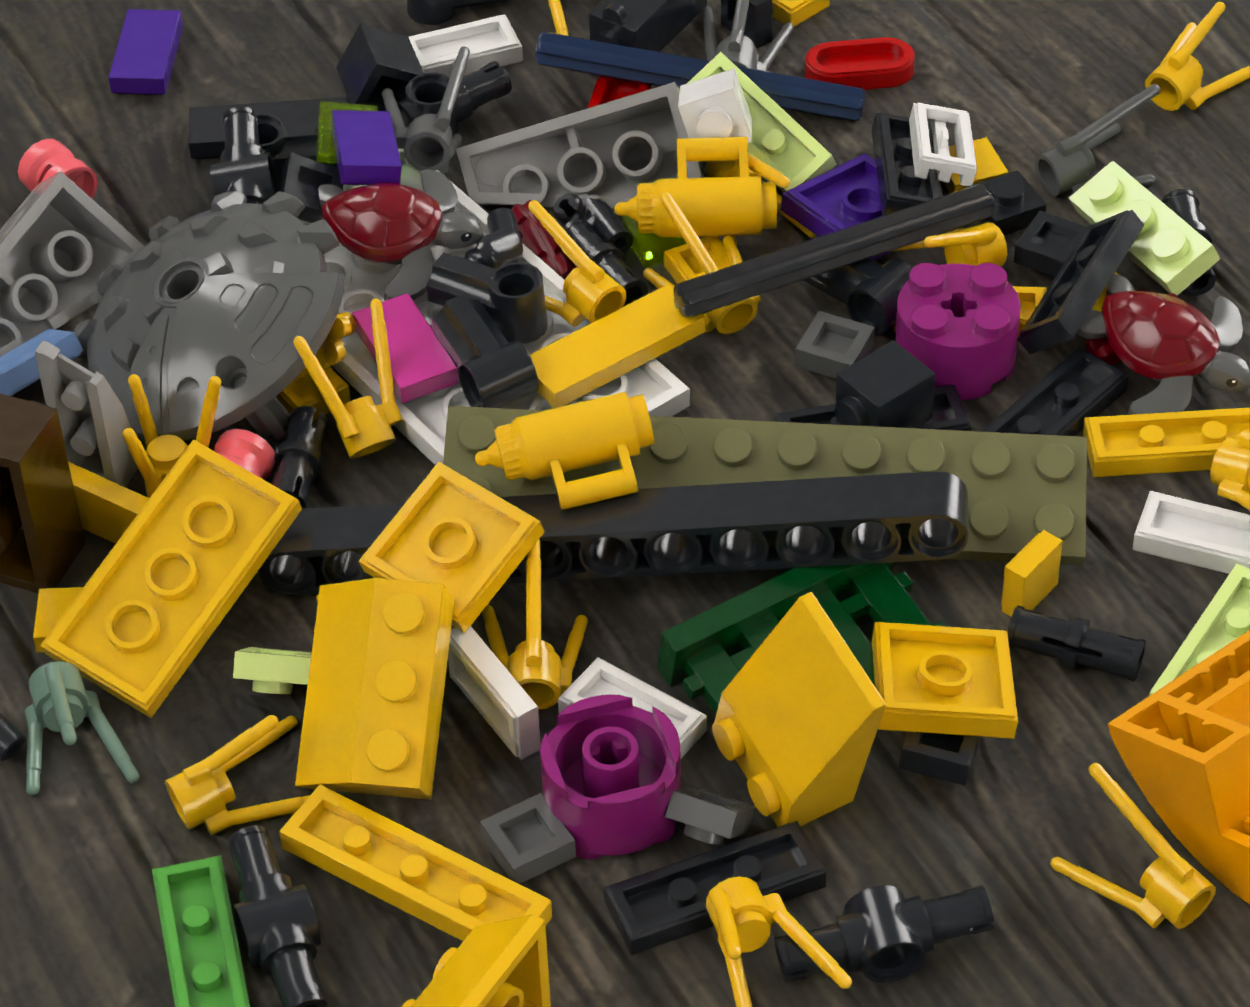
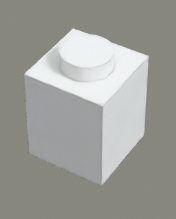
[678,68,753,143]

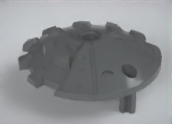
[74,191,344,442]

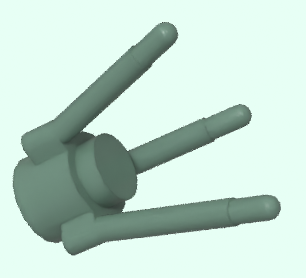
[24,661,140,796]

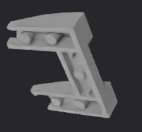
[35,340,138,487]

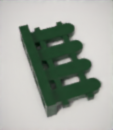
[657,562,947,714]

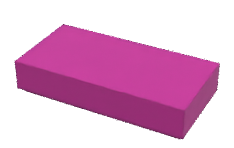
[352,293,459,404]

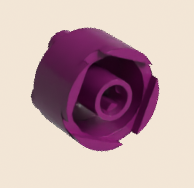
[895,263,1021,400]
[540,694,681,860]

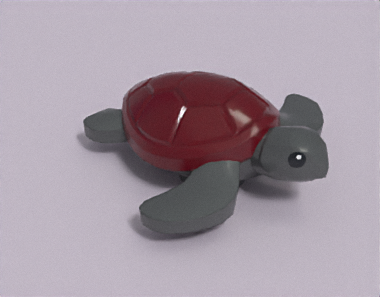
[318,169,483,301]
[1077,274,1250,415]

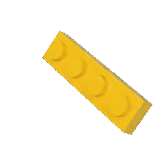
[279,784,552,941]

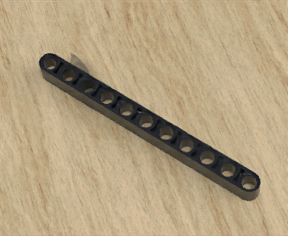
[259,471,969,595]

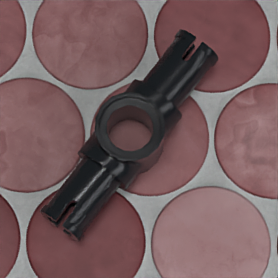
[397,61,512,136]
[210,106,280,204]
[228,826,328,1007]
[774,885,994,983]

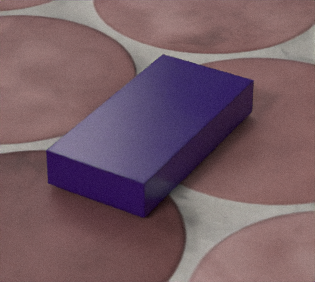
[109,9,183,94]
[331,110,402,185]

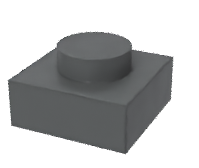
[795,311,875,379]
[665,785,756,845]
[480,793,576,884]

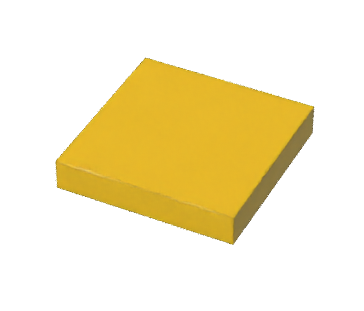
[358,462,545,633]
[872,622,1018,739]

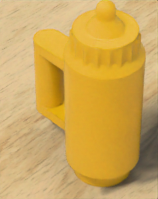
[614,137,777,238]
[475,392,655,510]

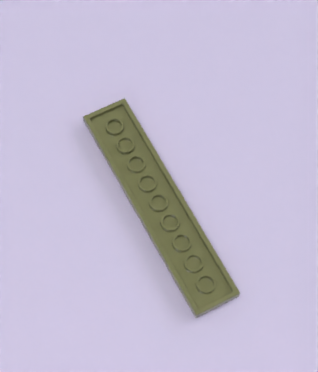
[443,406,1087,566]

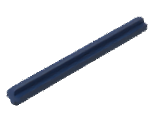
[535,32,865,121]

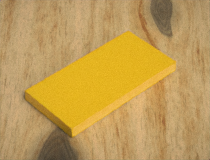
[40,439,302,718]

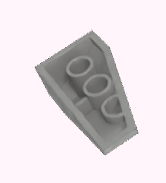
[456,82,704,209]
[0,171,145,357]

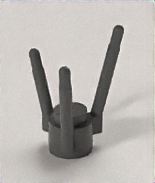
[702,0,794,71]
[382,46,470,173]
[1035,84,1160,197]

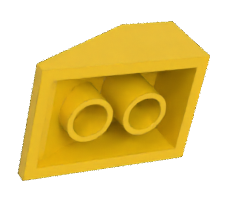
[712,592,886,827]

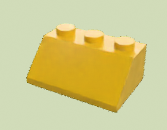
[295,578,455,800]
[402,914,551,1007]

